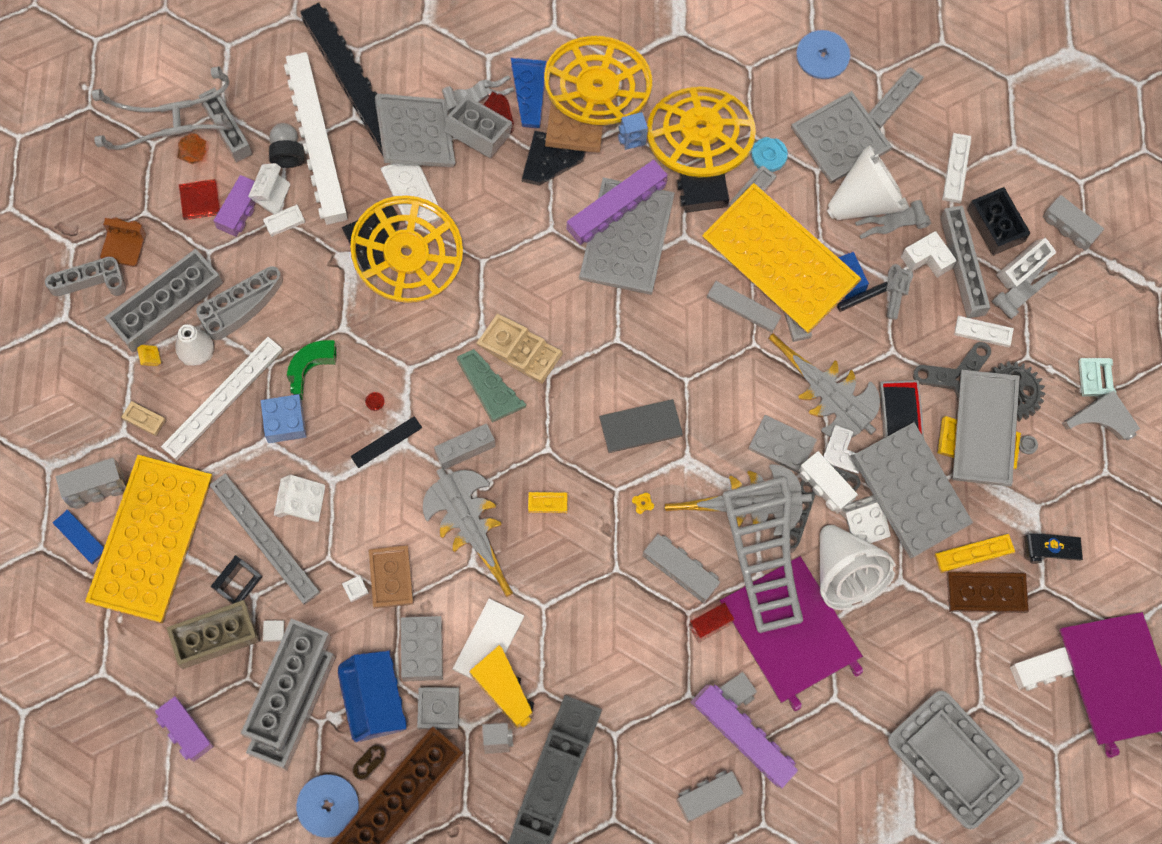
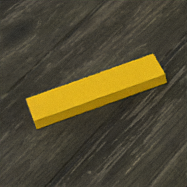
[934,534,1015,573]

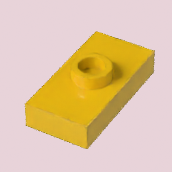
[528,492,567,513]

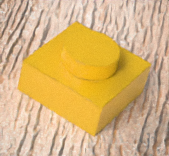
[137,345,161,366]

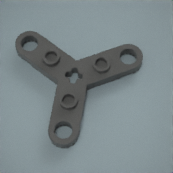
[913,342,991,400]

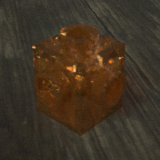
[177,133,206,165]

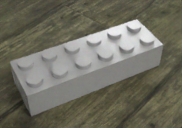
[104,249,223,352]
[241,619,331,752]
[246,651,336,771]

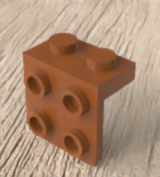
[100,217,146,267]

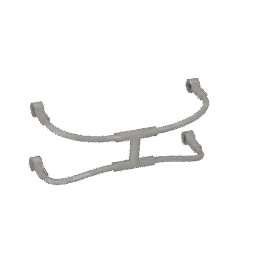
[92,66,233,150]

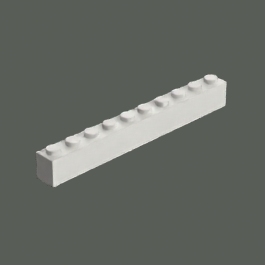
[284,52,348,225]

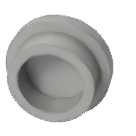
[1019,435,1038,455]

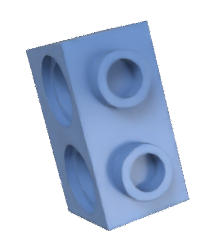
[618,112,648,150]

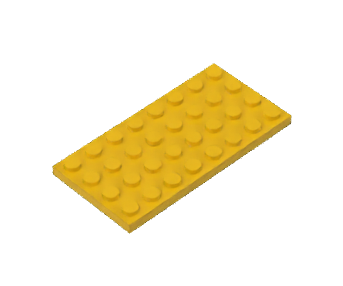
[702,183,861,334]
[85,455,213,624]

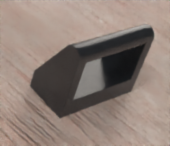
[210,555,263,604]

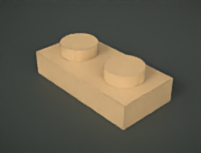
[121,401,166,436]

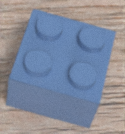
[261,394,307,443]

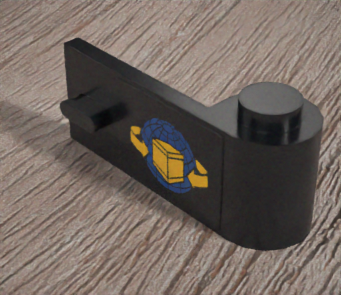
[1024,533,1083,564]

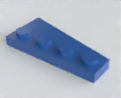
[511,58,546,128]

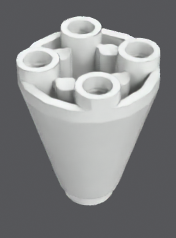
[175,325,214,366]

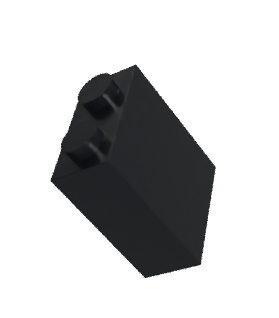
[676,173,730,213]

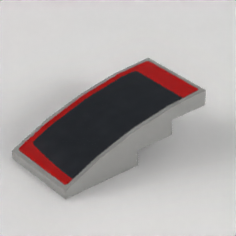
[880,380,924,439]

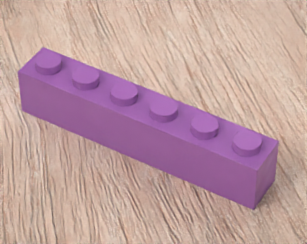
[566,159,668,245]
[690,685,798,788]

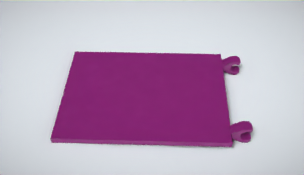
[720,556,863,712]
[1059,612,1162,758]

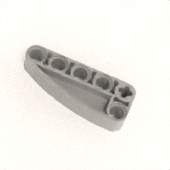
[196,266,283,340]

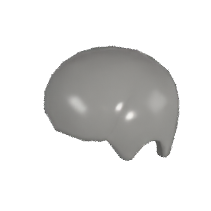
[269,123,297,145]

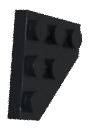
[522,131,586,186]
[342,205,400,272]

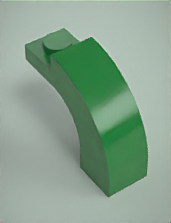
[287,340,337,400]

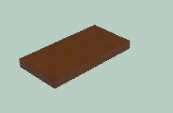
[947,572,1029,613]

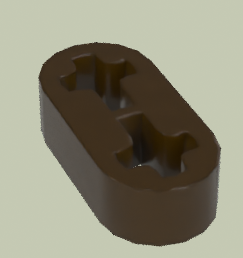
[353,745,386,781]

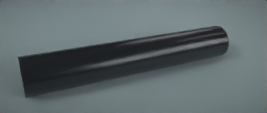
[837,282,888,312]

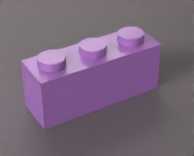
[214,175,256,237]
[155,696,214,762]

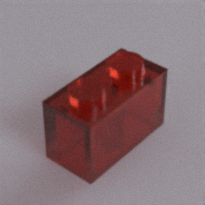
[689,602,735,643]

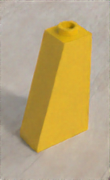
[469,645,532,729]

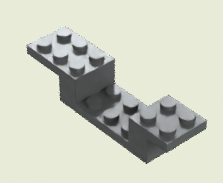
[508,695,602,844]

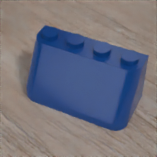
[338,651,407,742]

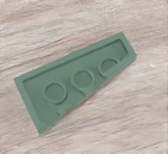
[456,349,526,423]

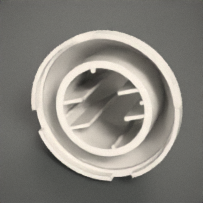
[827,145,910,220]
[819,525,896,610]

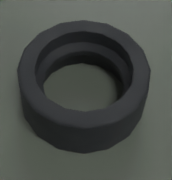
[269,140,304,168]

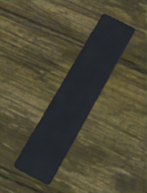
[351,416,422,468]

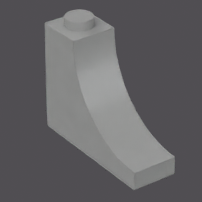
[1062,391,1140,441]

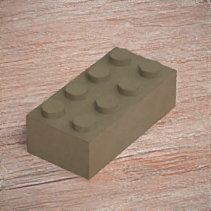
[167,600,259,670]

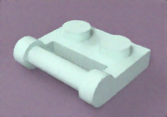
[1078,358,1116,396]

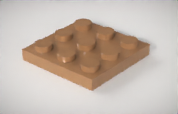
[545,102,605,153]

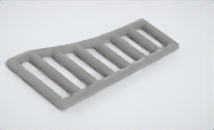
[722,476,803,633]

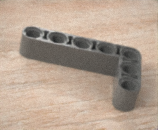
[780,467,861,553]

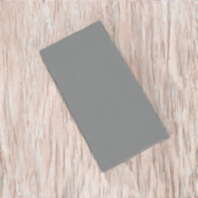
[952,370,1020,487]

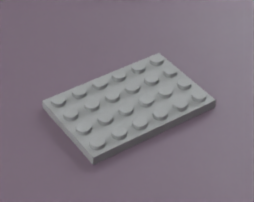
[579,178,675,295]
[851,422,973,559]

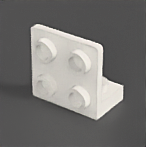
[248,163,290,215]
[274,475,325,522]
[840,495,890,543]

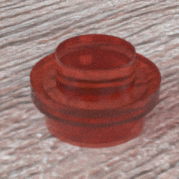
[365,392,385,411]

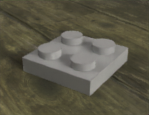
[417,688,459,729]

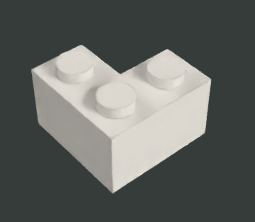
[901,231,957,278]

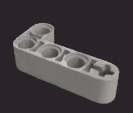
[45,257,126,296]

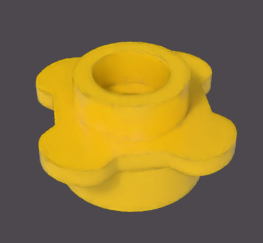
[632,492,654,514]

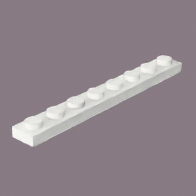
[161,337,283,461]

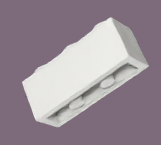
[996,238,1056,289]
[798,451,858,514]
[1010,647,1074,691]

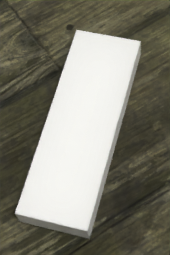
[954,316,1014,348]

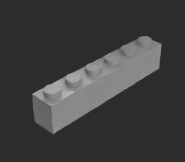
[940,206,990,318]

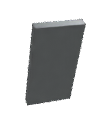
[599,399,683,453]

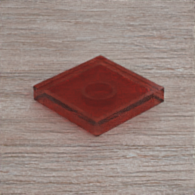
[179,179,220,220]

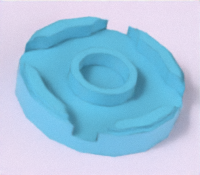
[751,137,788,172]

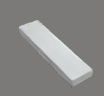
[942,133,972,203]

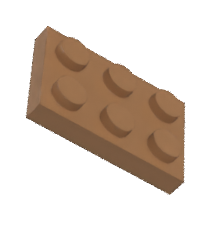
[369,545,413,609]

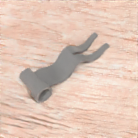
[442,75,515,114]
[855,200,931,239]
[992,261,1058,319]

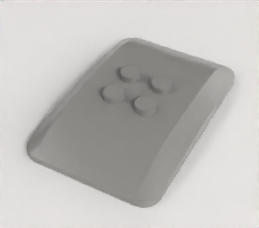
[888,691,1024,829]

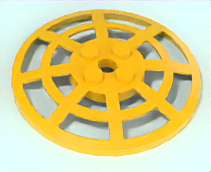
[544,36,652,125]
[647,87,756,177]
[350,195,463,303]

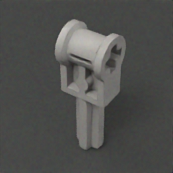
[887,264,913,320]

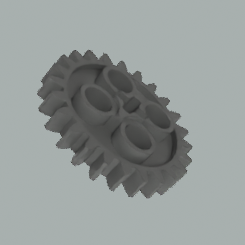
[989,361,1045,422]

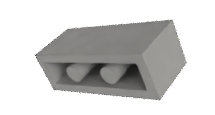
[1043,195,1104,251]
[434,423,495,470]
[482,723,513,754]
[676,770,744,823]

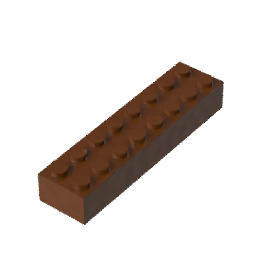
[331,726,464,844]

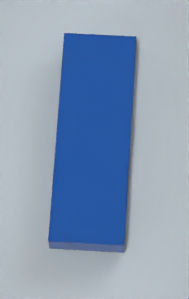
[52,510,104,565]

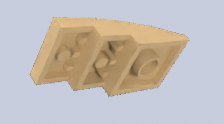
[477,314,563,384]

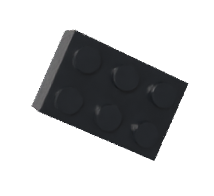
[967,187,1031,256]

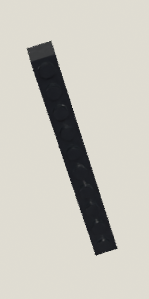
[300,2,384,158]

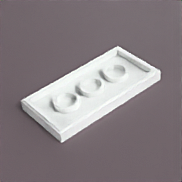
[381,163,441,230]
[453,599,524,681]

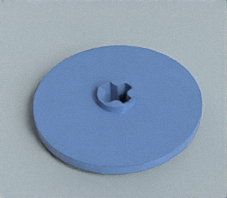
[796,30,850,79]
[296,775,359,838]

